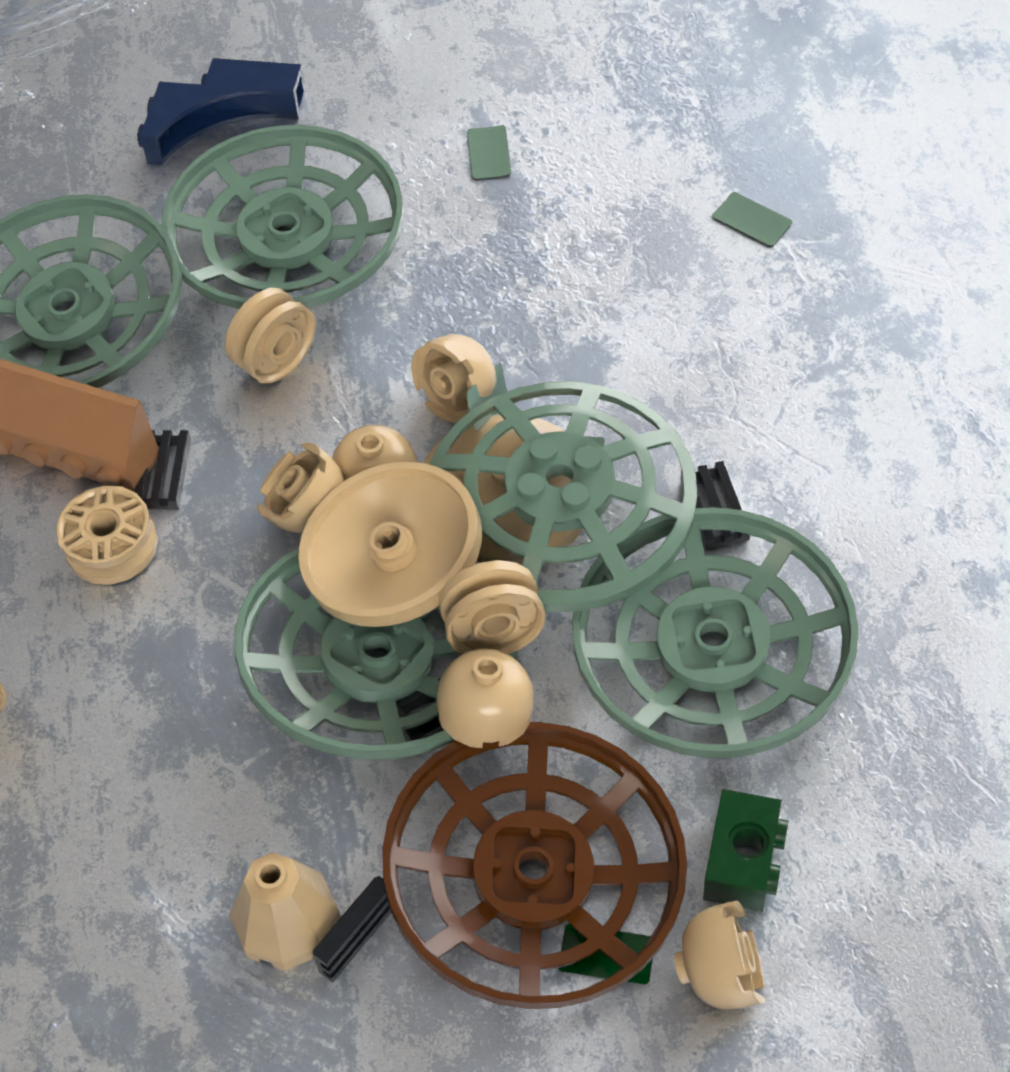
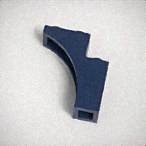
[137,58,306,165]

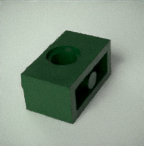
[703,789,789,912]

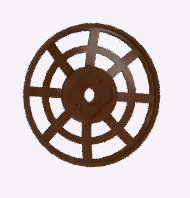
[382,722,687,1009]

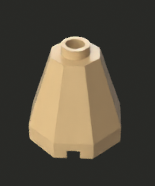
[230,852,341,971]

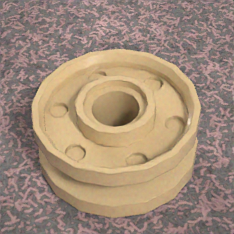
[224,288,316,383]
[56,486,158,585]
[438,560,545,655]

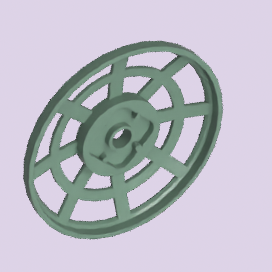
[161,125,403,309]
[0,194,183,388]
[430,381,697,612]
[572,507,858,758]
[235,548,518,760]

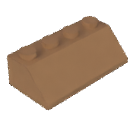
[0,359,159,492]

